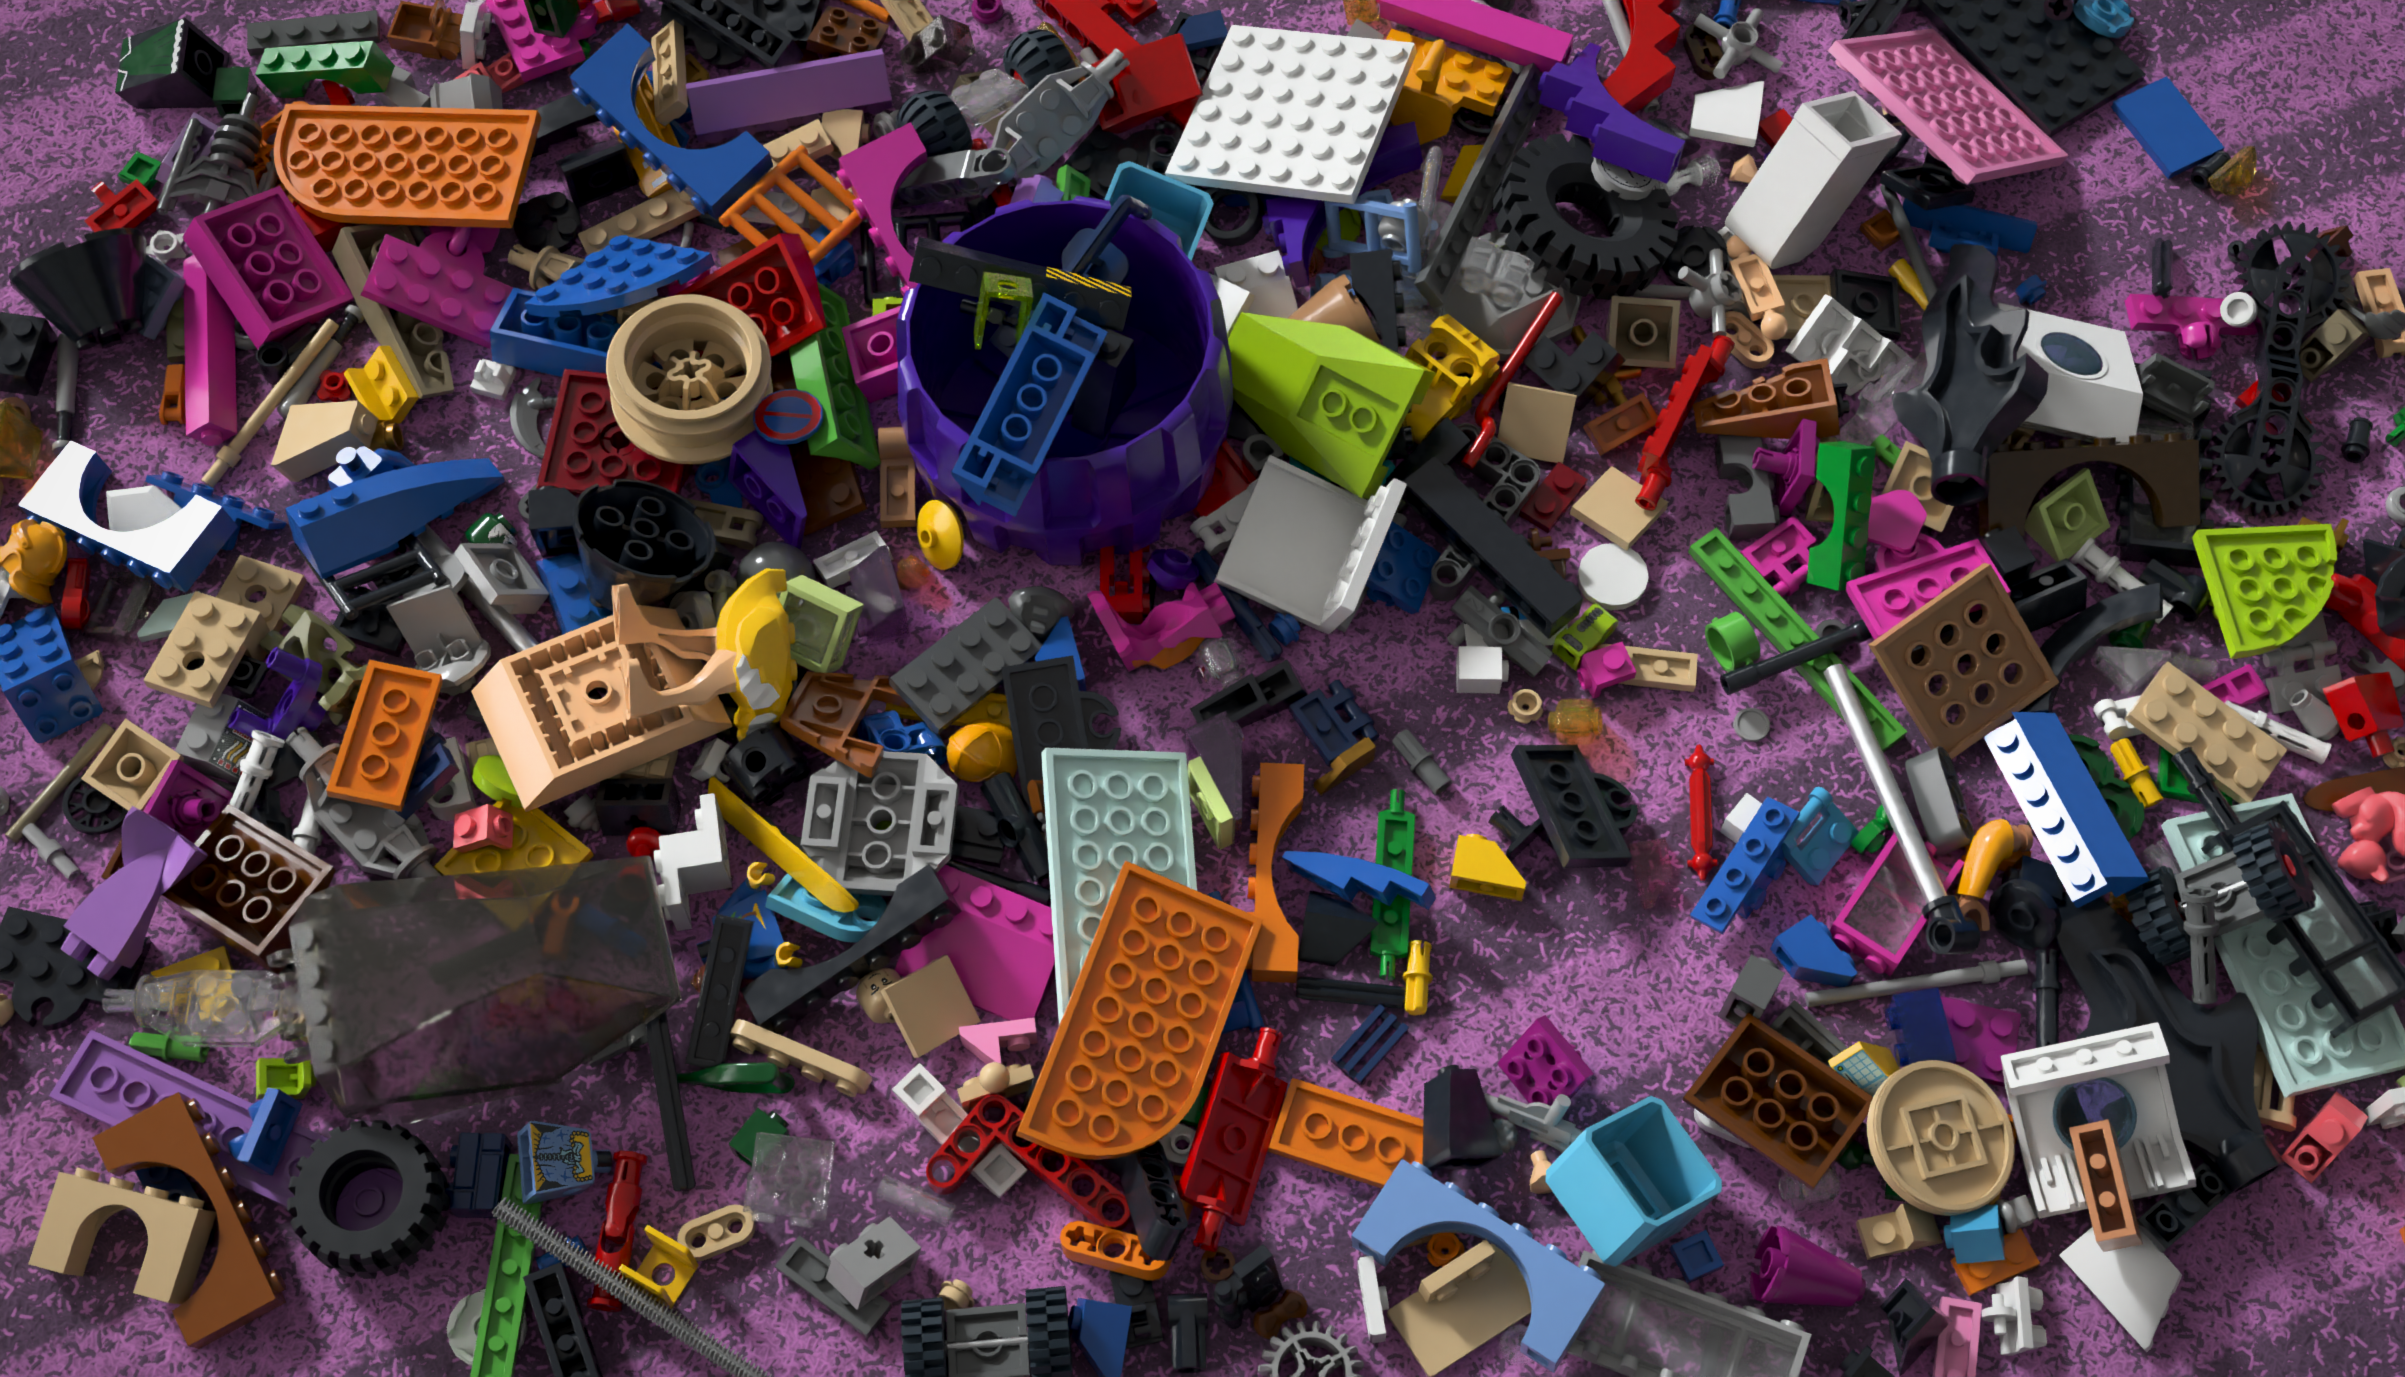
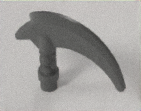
[510,377,558,459]

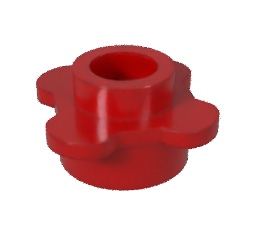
[317,370,351,402]

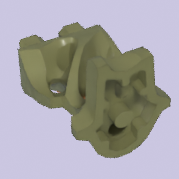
[260,604,368,726]

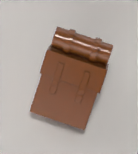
[387,0,463,60]

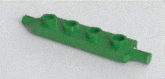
[1369,789,1415,980]

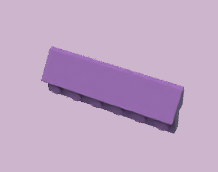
[686,49,892,143]

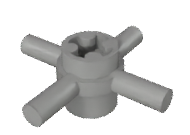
[1678,249,1751,338]

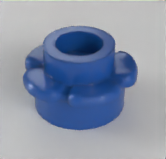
[2015,274,2047,305]
[1268,613,1301,646]

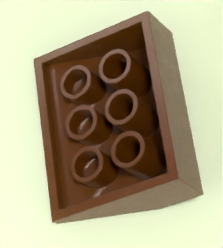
[160,804,336,976]
[1683,1012,1873,1191]

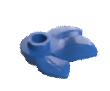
[694,456,743,508]

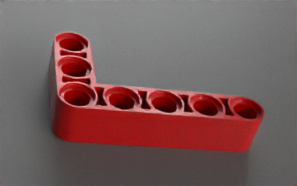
[926,1094,1130,1231]

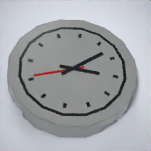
[1591,157,1657,200]

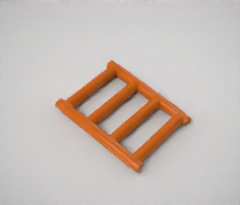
[719,145,866,266]

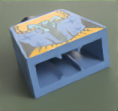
[517,1121,612,1204]

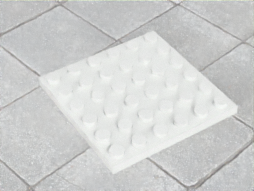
[1165,25,1417,204]

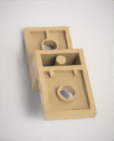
[143,555,307,709]

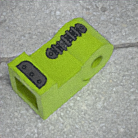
[1552,603,1619,671]

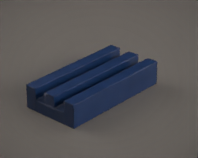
[1331,1004,1409,1085]

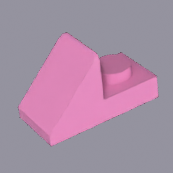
[959,1018,1038,1064]

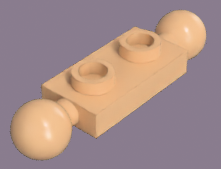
[1726,235,1788,340]

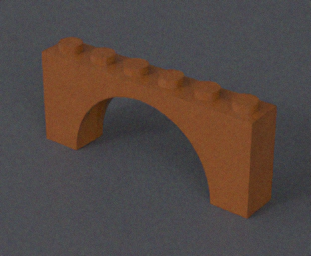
[92,1092,286,1349]

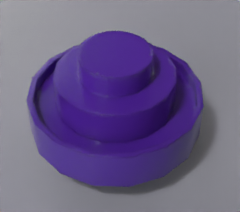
[1147,549,1199,592]

